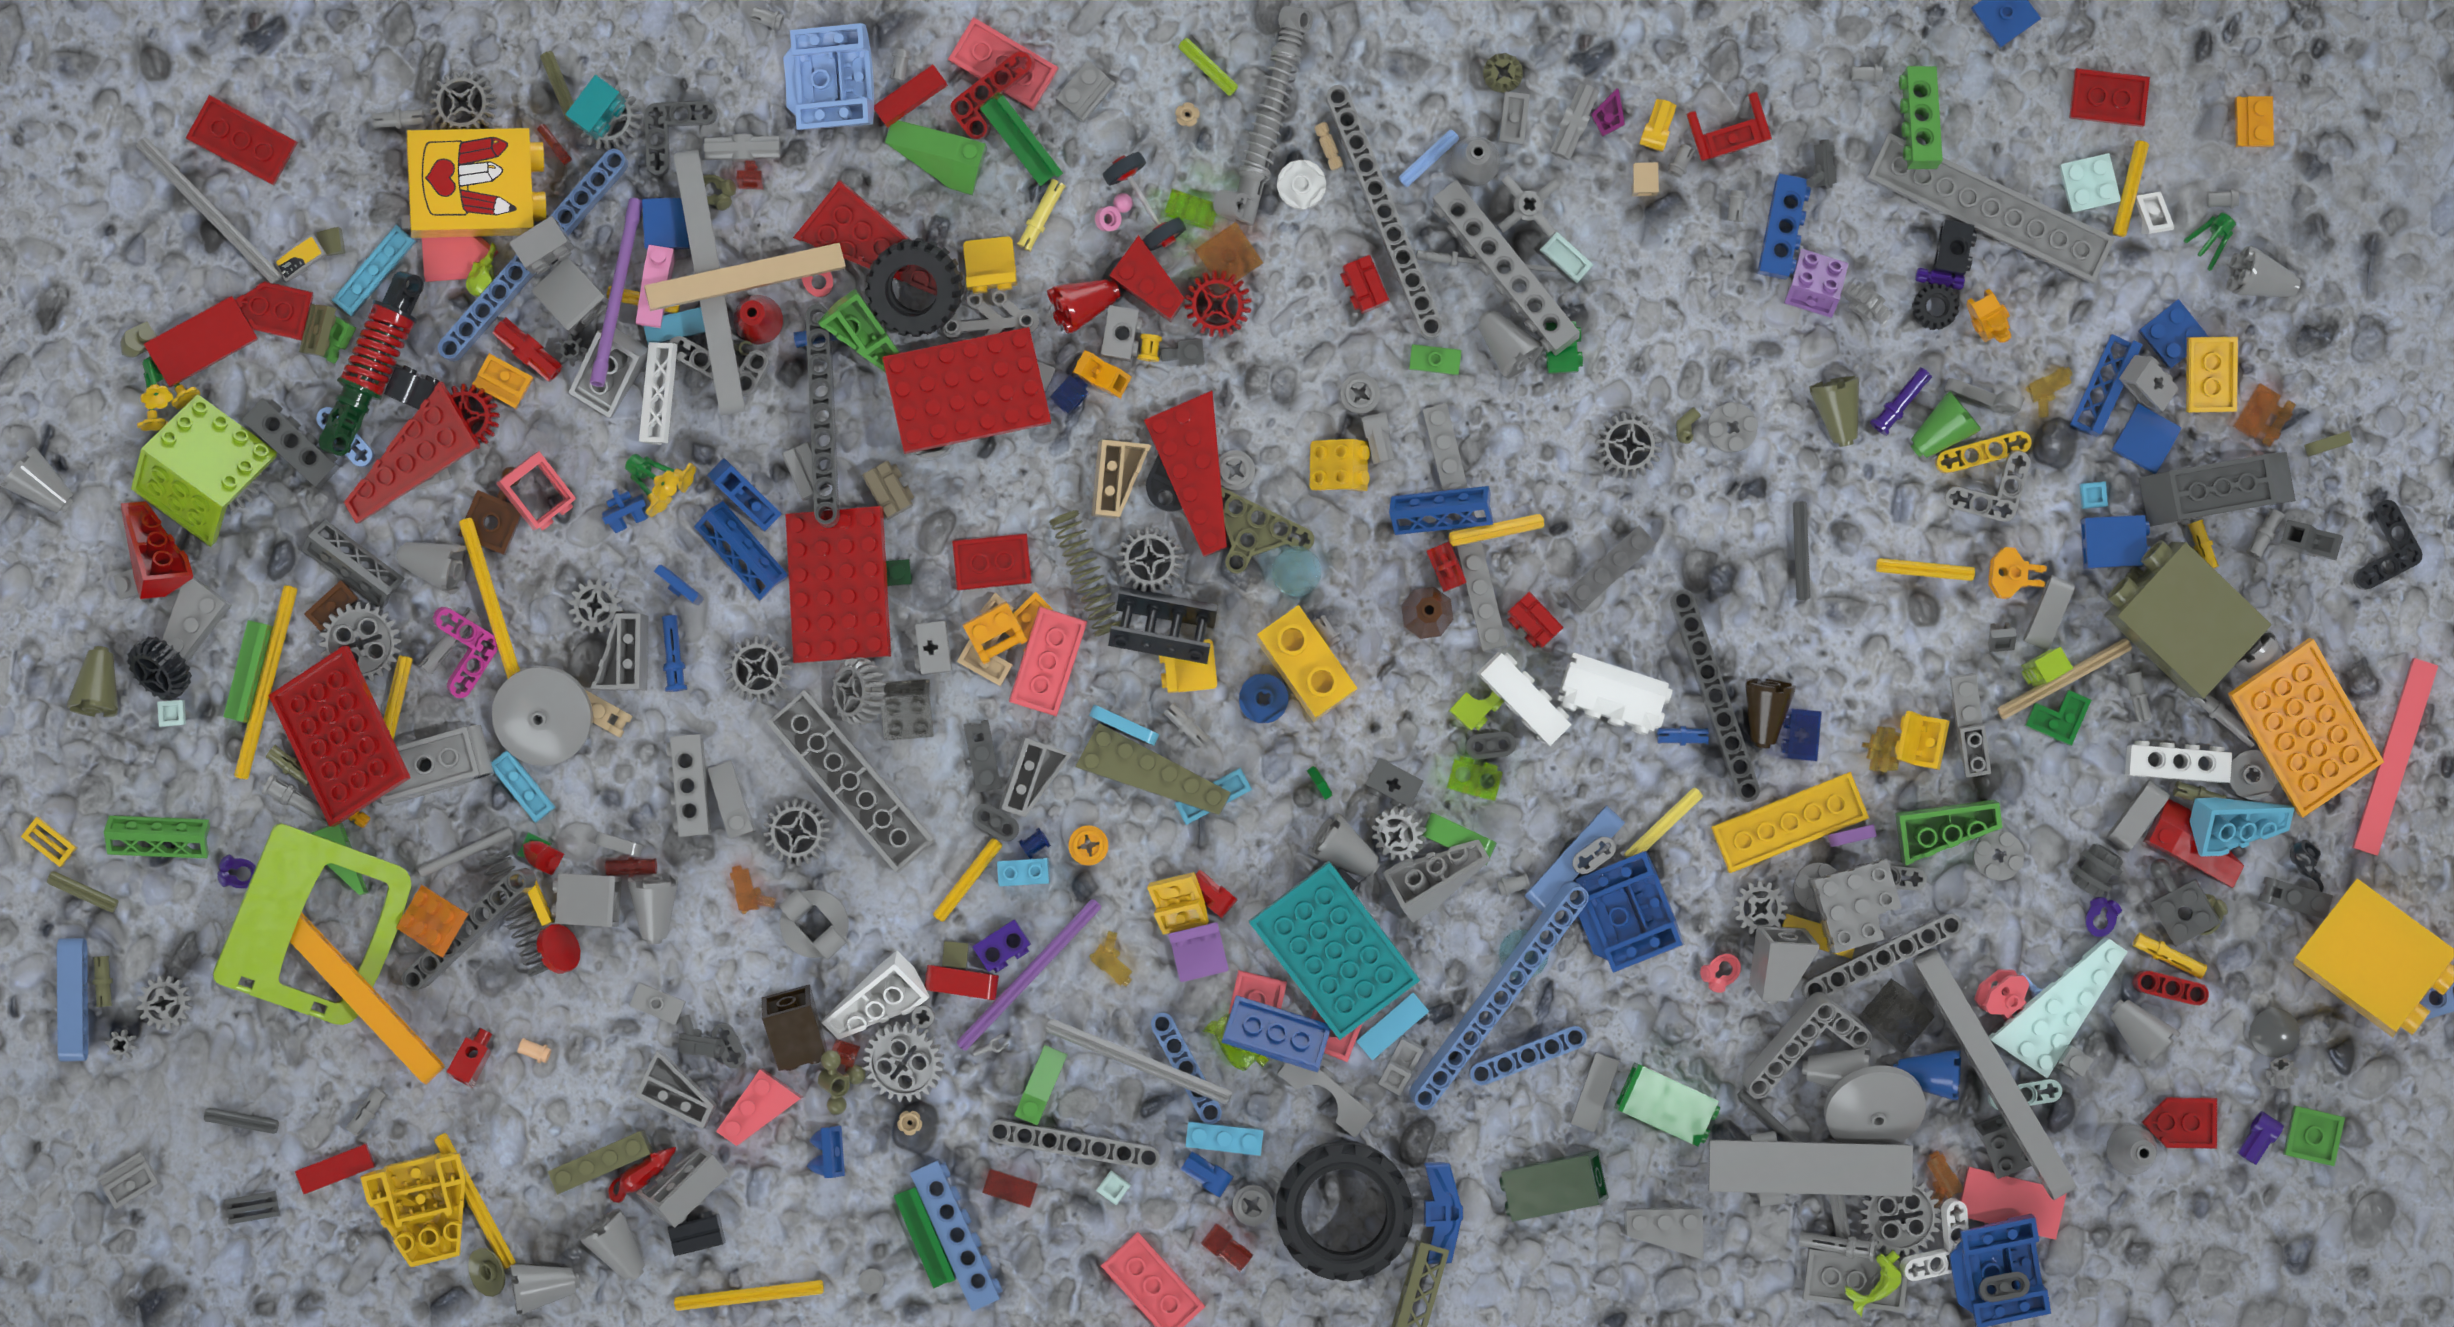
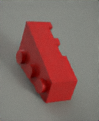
[1109,235,1185,322]

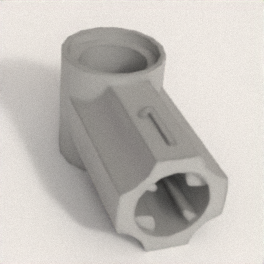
[1361,412,1394,465]

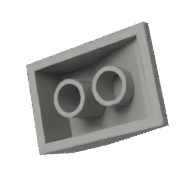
[568,328,648,418]

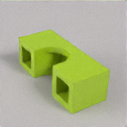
[2021,646,2073,687]
[1449,690,1504,731]

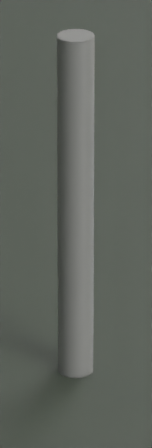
[418,827,514,877]

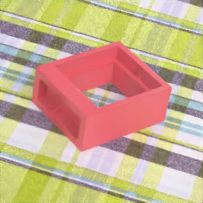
[496,451,576,531]

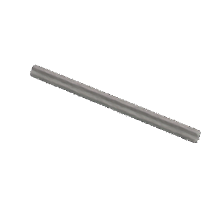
[136,137,282,284]
[1045,1019,1232,1104]

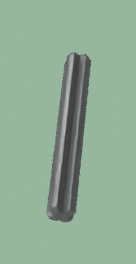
[1793,501,1810,600]

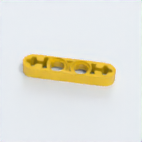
[1935,431,2032,474]

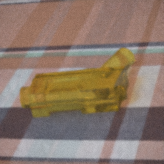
[2025,366,2073,418]
[1089,931,1133,987]

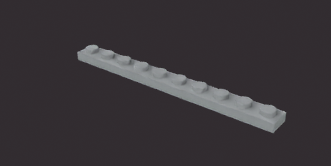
[1422,403,1507,652]

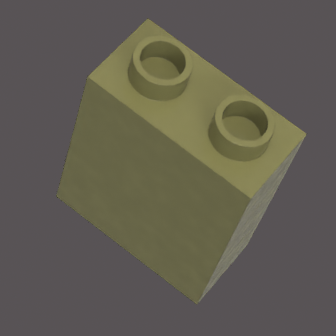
[2104,540,2272,699]

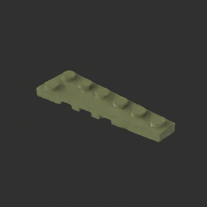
[1076,723,1231,816]

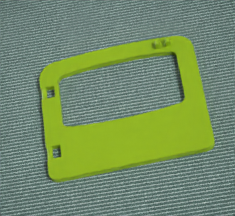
[213,823,411,1025]

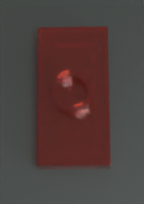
[982,1168,1038,1208]

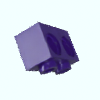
[972,919,1032,973]

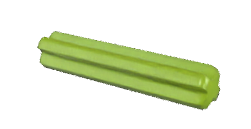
[1178,38,1238,96]

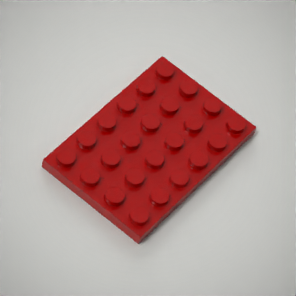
[882,327,1051,454]
[785,506,891,663]
[268,646,411,827]

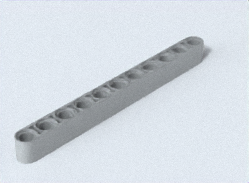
[1326,85,1443,340]
[674,149,745,416]
[1912,949,2076,1200]

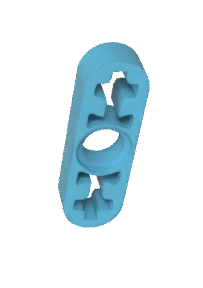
[1089,705,1159,746]

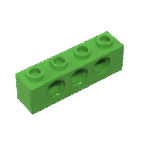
[1899,66,1943,169]

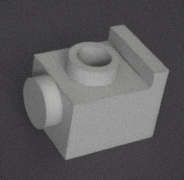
[2055,1045,2093,1080]

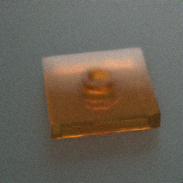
[1194,222,1264,291]

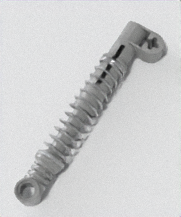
[1213,5,1313,226]

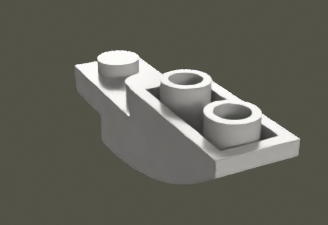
[1950,673,1991,778]

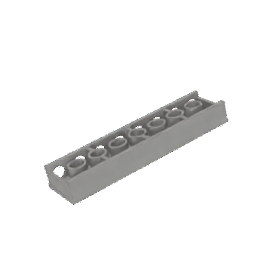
[766,689,936,873]
[1708,1139,1913,1196]

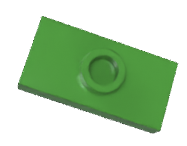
[1409,344,1461,376]

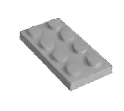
[1802,1248,1909,1313]

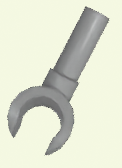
[973,1034,1009,1057]

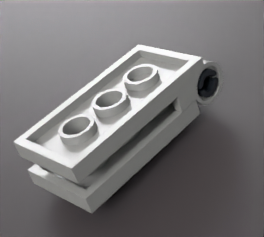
[380,725,494,806]

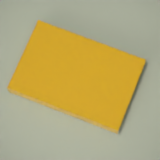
[2186,336,2238,413]

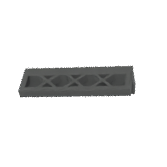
[302,519,405,609]

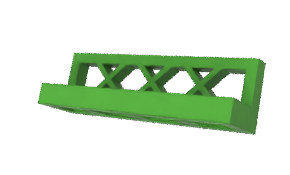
[223,620,273,723]
[104,816,210,859]

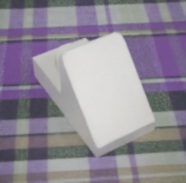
[2136,192,2174,234]

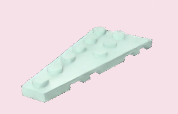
[1988,937,2128,1078]

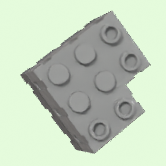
[1808,859,1902,953]

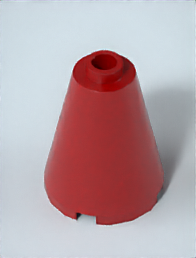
[733,295,783,345]

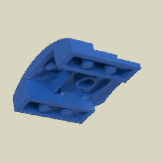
[1576,851,1684,973]
[1949,1213,2051,1327]

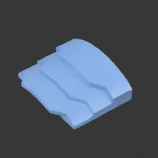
[783,23,874,130]

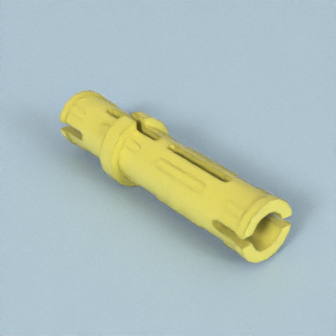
[1017,179,1066,252]

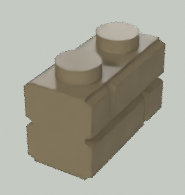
[862,461,915,520]

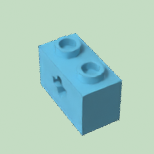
[997,858,1050,887]

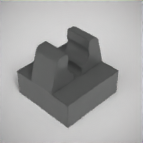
[1988,622,2017,652]

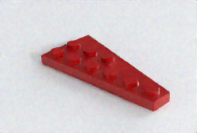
[793,180,937,296]
[344,382,480,524]
[1144,390,1227,557]

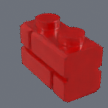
[1340,255,1390,314]
[1507,591,1564,649]

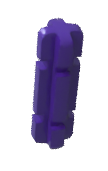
[1915,268,1965,290]

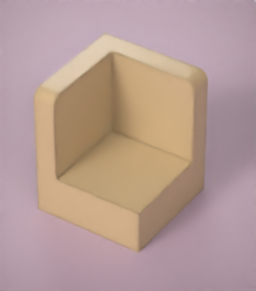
[1631,162,1659,196]

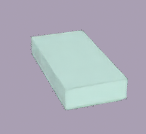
[1540,232,1593,284]

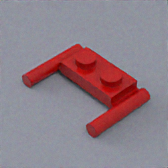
[1686,92,1772,162]

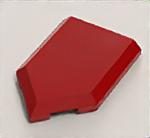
[235,281,313,341]
[2142,1097,2217,1149]

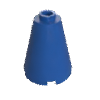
[1893,1050,1961,1100]

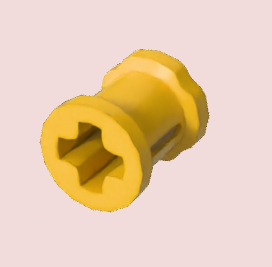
[1137,334,1162,362]

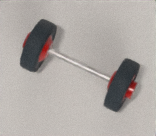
[1102,152,1186,251]

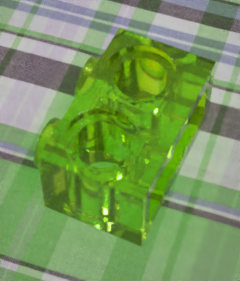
[1164,189,1218,232]
[1446,756,1503,801]

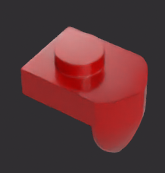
[523,841,565,875]

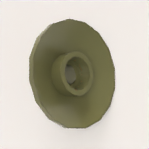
[468,1248,505,1297]

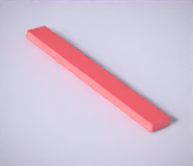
[2352,658,2438,856]

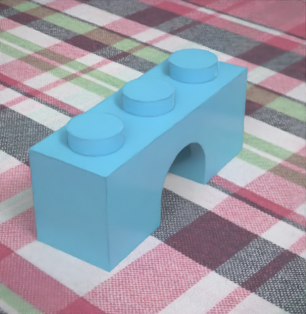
[1185,1120,1264,1156]

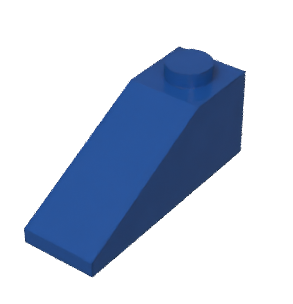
[707,458,782,532]

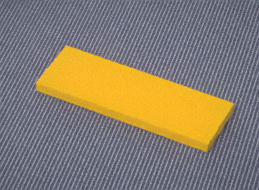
[1711,772,1869,873]

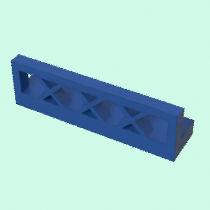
[2069,334,2143,437]
[1389,486,1493,535]
[694,501,788,601]

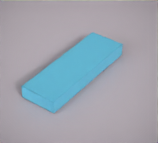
[644,307,705,344]
[491,750,556,823]
[1175,768,1252,825]
[1356,992,1429,1060]

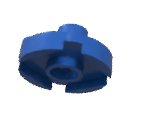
[1239,674,1288,723]

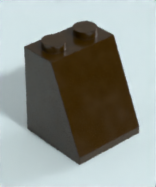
[761,984,827,1071]

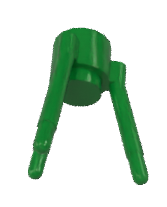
[2184,212,2236,271]

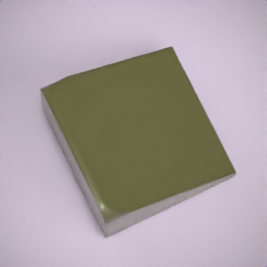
[317,227,345,256]
[942,941,969,968]

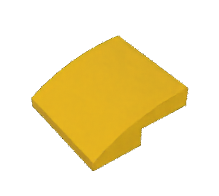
[1147,872,1209,935]

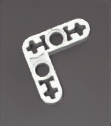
[1899,1198,1969,1281]

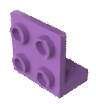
[1784,249,1848,318]
[1168,922,1229,982]

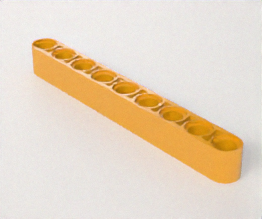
[290,912,445,1085]

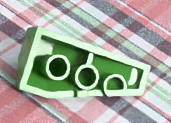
[885,120,987,196]

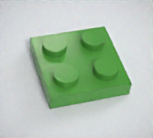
[2283,1106,2345,1167]

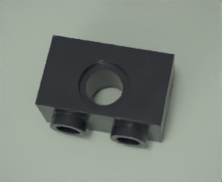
[1933,219,1977,276]

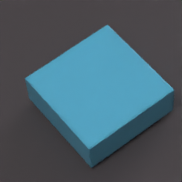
[2079,482,2108,509]

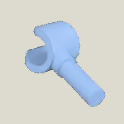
[2020,973,2043,999]

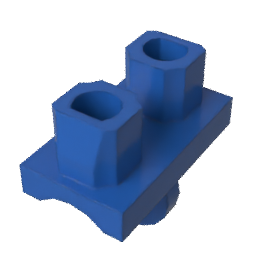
[602,488,648,533]

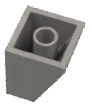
[531,257,608,337]
[552,873,622,927]
[1749,926,1819,1004]

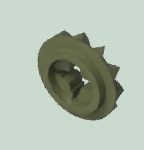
[1483,53,1523,93]

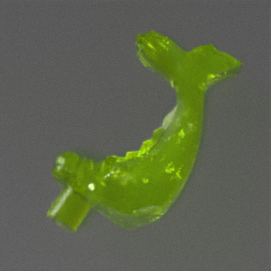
[1202,1013,1269,1071]

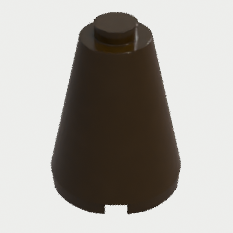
[1745,678,1796,748]

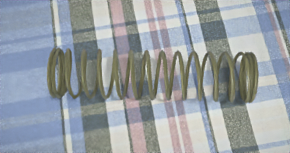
[1049,510,1121,637]

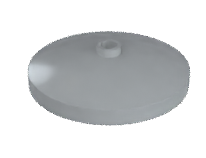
[492,666,593,766]
[1824,1066,1926,1144]

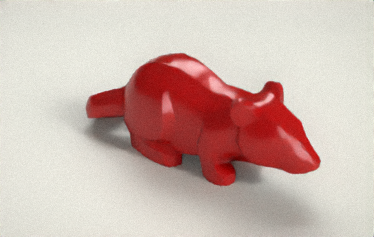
[608,1147,676,1203]

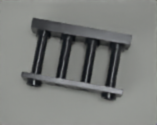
[1108,586,1218,664]

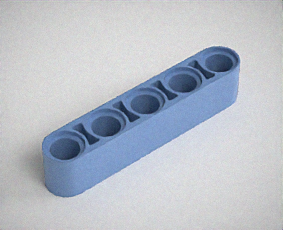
[1524,805,1625,912]
[57,938,88,1062]
[1151,1012,1222,1124]
[1469,1026,1587,1086]

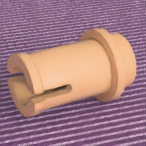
[517,1038,551,1064]

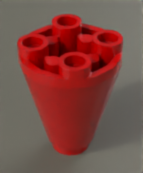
[1047,279,1120,334]

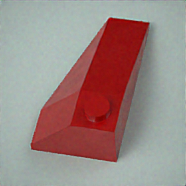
[121,501,193,599]
[2143,798,2244,888]

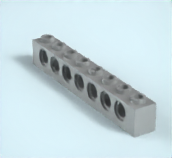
[1432,179,1580,356]

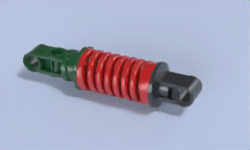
[319,271,424,456]

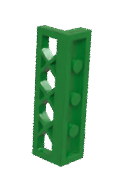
[978,92,1063,186]
[894,1186,957,1289]

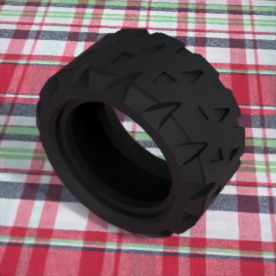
[1276,1141,1413,1282]

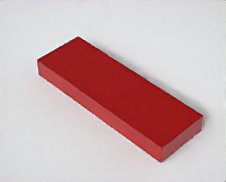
[874,64,948,128]
[295,1143,376,1195]

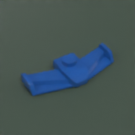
[1424,1162,1463,1264]

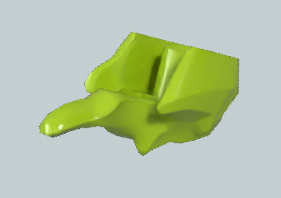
[466,242,496,297]

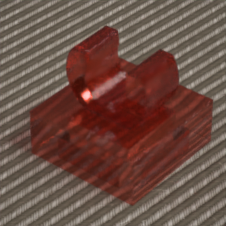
[736,161,764,190]
[832,1039,860,1072]

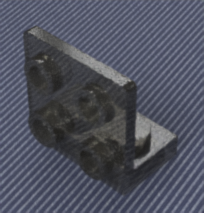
[881,679,934,741]

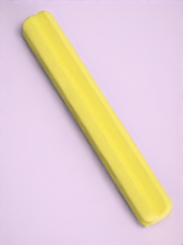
[1624,788,1703,858]

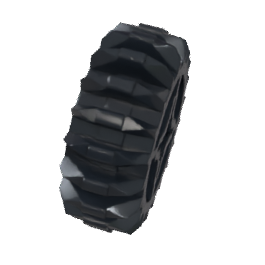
[127,636,192,701]

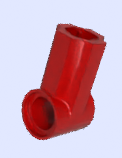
[1195,870,1238,919]

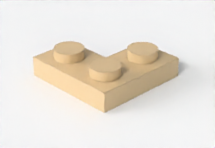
[957,634,1013,687]

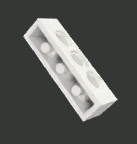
[2125,741,2232,783]

